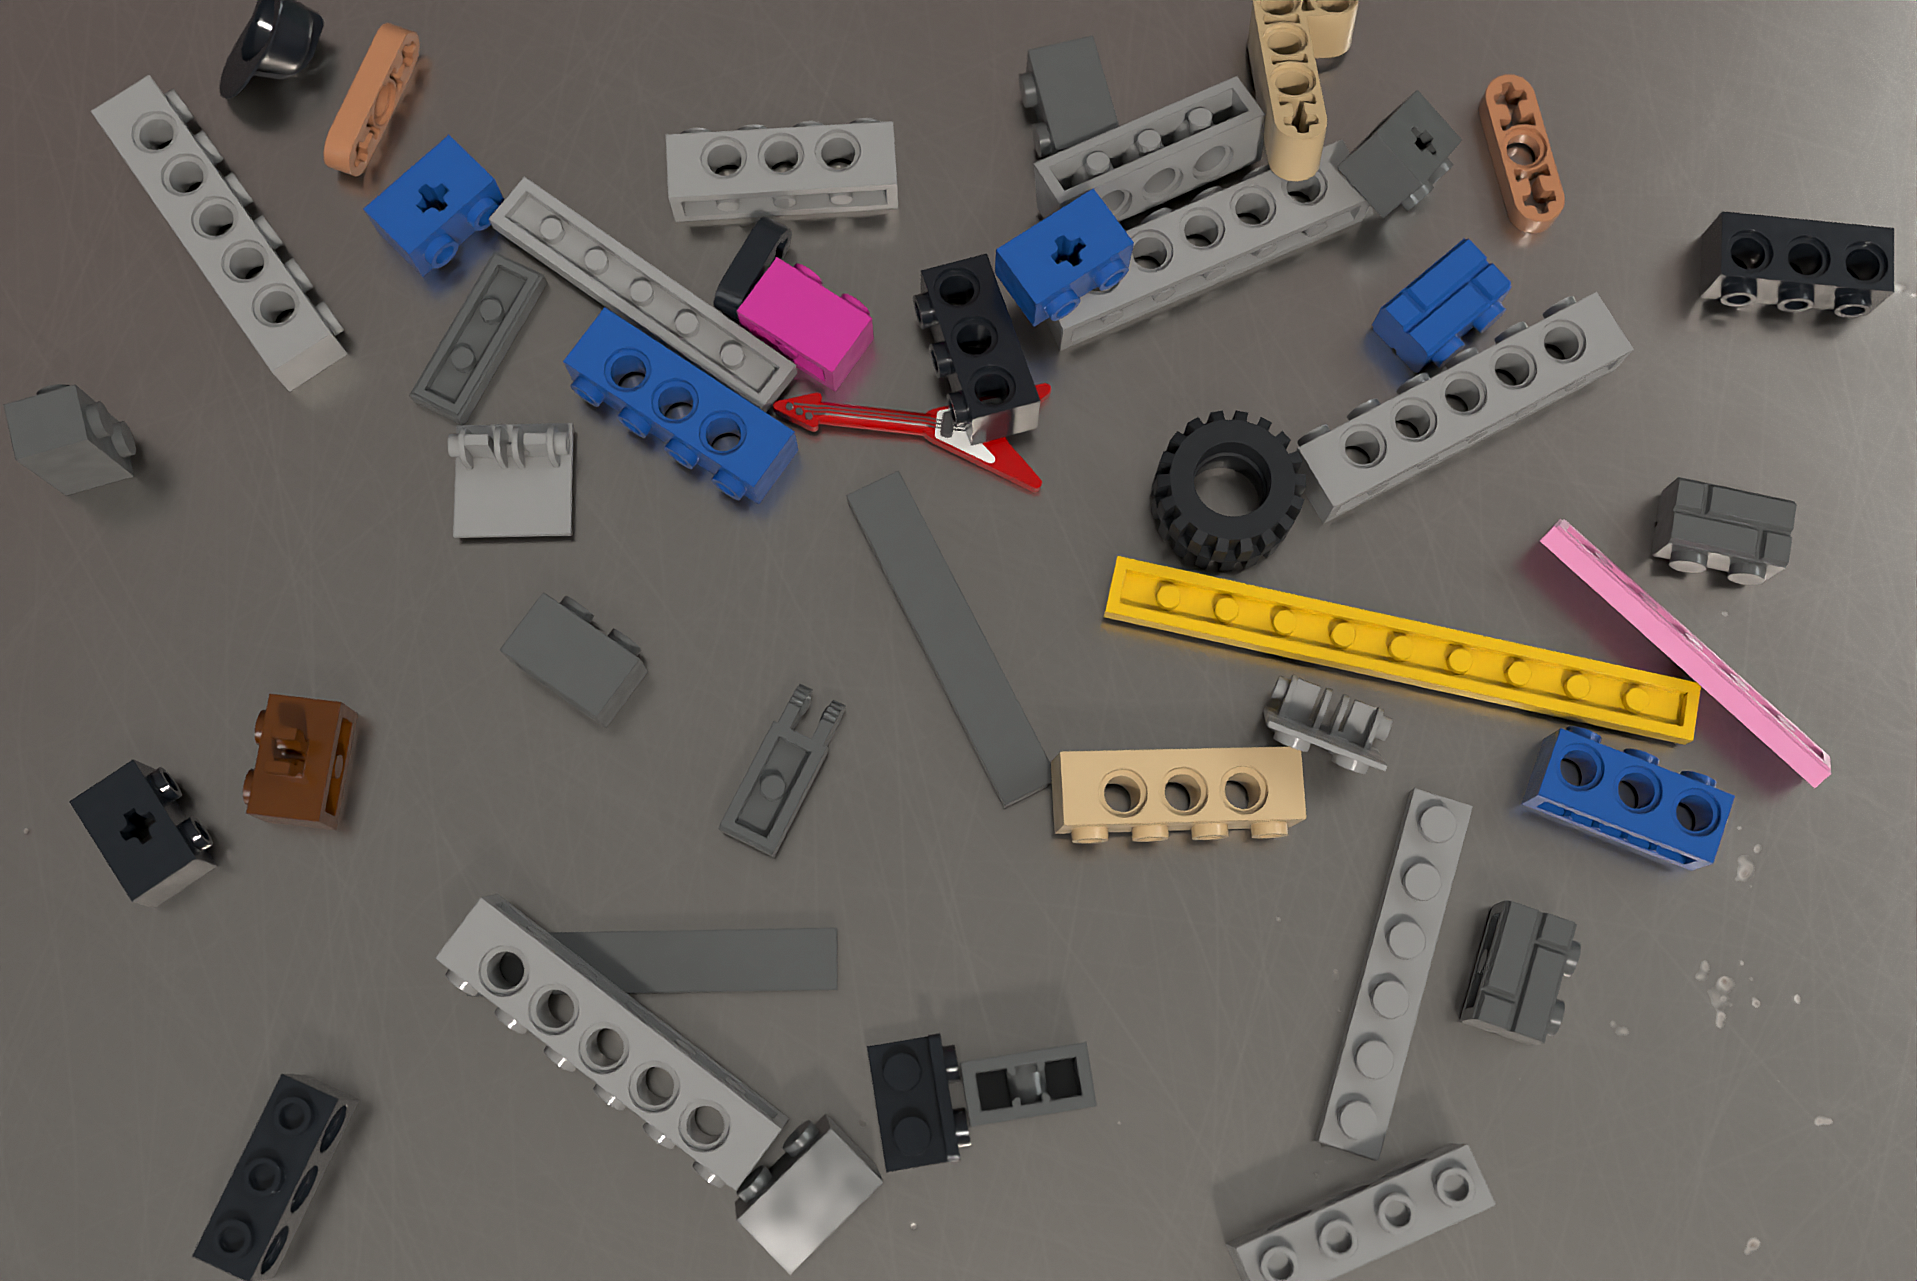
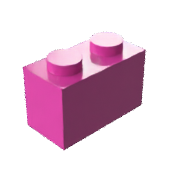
[737,257,874,392]

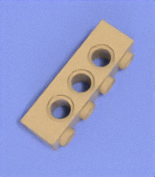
[1051,747,1307,843]

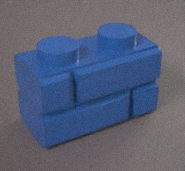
[1372,238,1512,373]

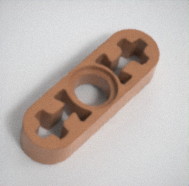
[324,23,420,177]
[1478,74,1565,233]

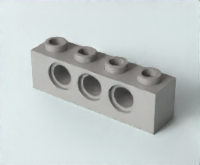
[1034,76,1265,222]
[666,118,898,222]
[1225,1143,1496,1281]

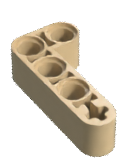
[1247,0,1359,182]

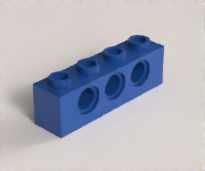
[563,307,799,504]

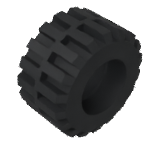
[1150,410,1306,571]

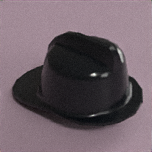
[219,0,324,100]

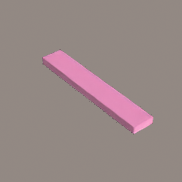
[1540,519,1831,788]

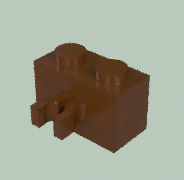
[243,694,358,830]

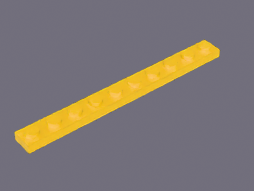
[1104,556,1701,745]

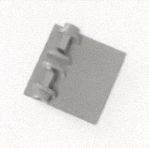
[448,423,573,538]
[1263,675,1393,774]

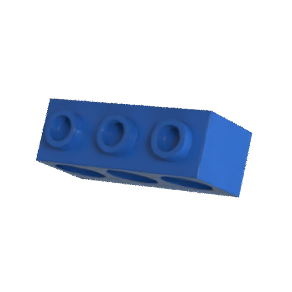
[1521,726,1735,871]

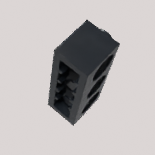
[1700,211,1894,318]
[913,253,1041,446]
[192,1073,359,1281]

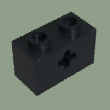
[69,759,217,908]

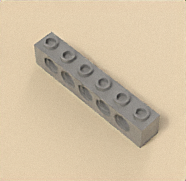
[91,75,347,392]
[1045,139,1370,351]
[1296,292,1634,524]
[435,894,789,1191]

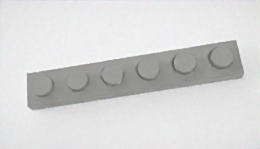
[489,177,797,412]
[1314,788,1473,1161]

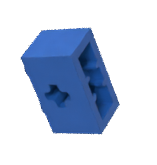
[363,135,505,277]
[995,188,1134,327]

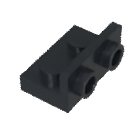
[867,1033,971,1173]

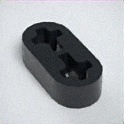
[713,216,792,322]

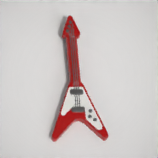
[773,383,1051,493]

